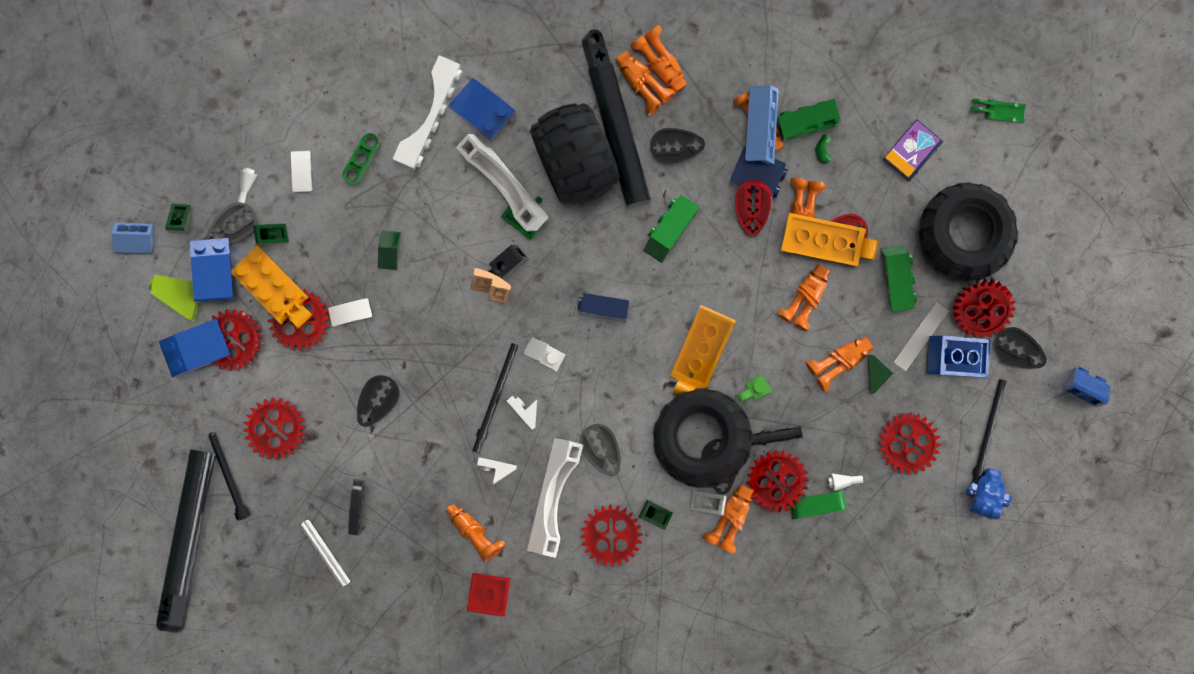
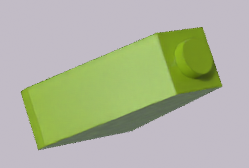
[149,274,199,322]

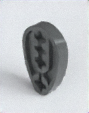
[206,202,258,245]
[579,424,621,477]

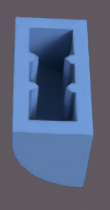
[111,223,154,254]

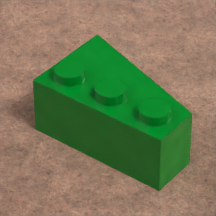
[777,98,841,141]
[643,194,699,263]
[880,245,917,312]

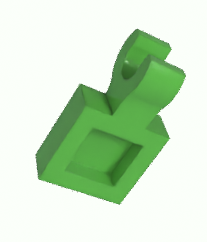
[737,375,772,403]

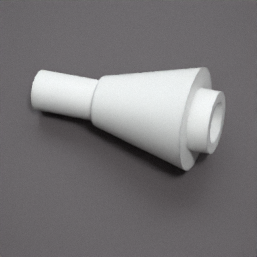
[237,167,257,203]
[827,473,863,492]

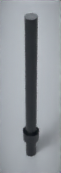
[472,343,519,453]
[972,379,1007,484]

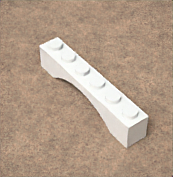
[393,55,462,171]
[456,134,549,231]
[527,438,583,558]

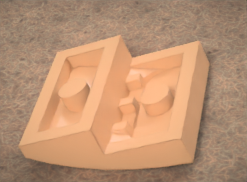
[470,268,511,303]

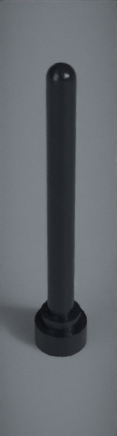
[208,432,251,521]

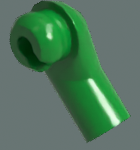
[815,134,831,163]

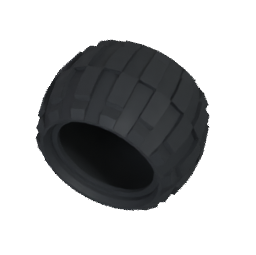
[530,103,619,205]
[918,182,1019,281]
[653,388,753,488]

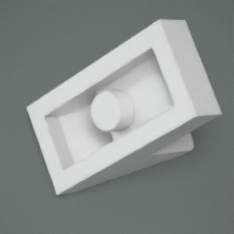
[523,337,566,372]
[507,396,537,431]
[477,457,517,485]
[690,491,726,515]

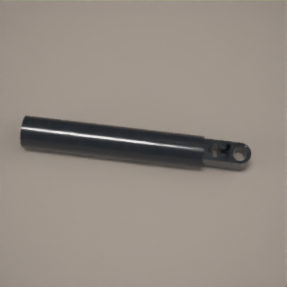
[582,29,651,207]
[156,449,216,633]

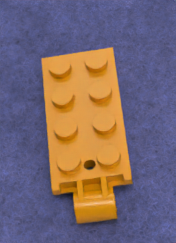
[780,213,879,267]
[231,246,312,328]
[669,305,736,396]

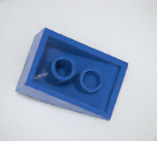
[448,77,516,143]
[190,238,233,302]
[159,319,230,377]
[927,336,990,378]
[1062,367,1110,407]

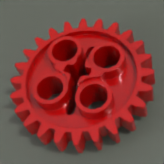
[952,278,1016,339]
[267,289,330,351]
[206,309,263,371]
[243,397,306,460]
[878,412,941,475]
[746,450,809,513]
[580,504,643,567]

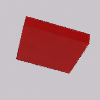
[467,573,511,617]

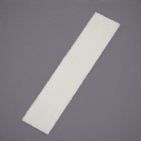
[894,302,949,371]

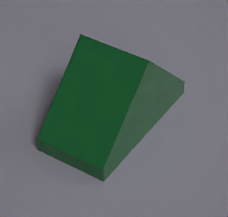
[165,203,191,234]
[253,223,289,248]
[378,230,401,270]
[867,355,893,395]
[638,500,673,530]

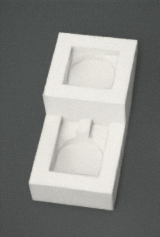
[291,151,312,192]
[328,298,372,327]

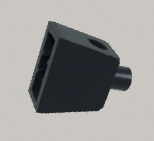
[488,244,529,279]

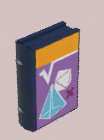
[882,119,943,182]

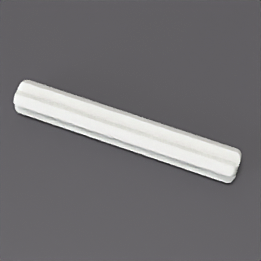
[300,520,350,587]

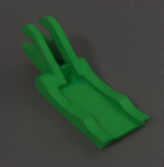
[970,99,1026,123]

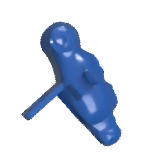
[966,468,1012,519]

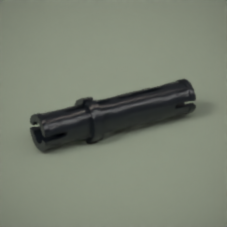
[751,426,803,446]

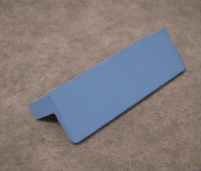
[745,85,779,164]

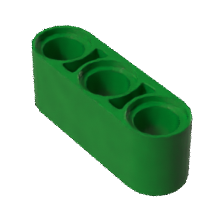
[342,133,380,186]
[790,491,847,519]

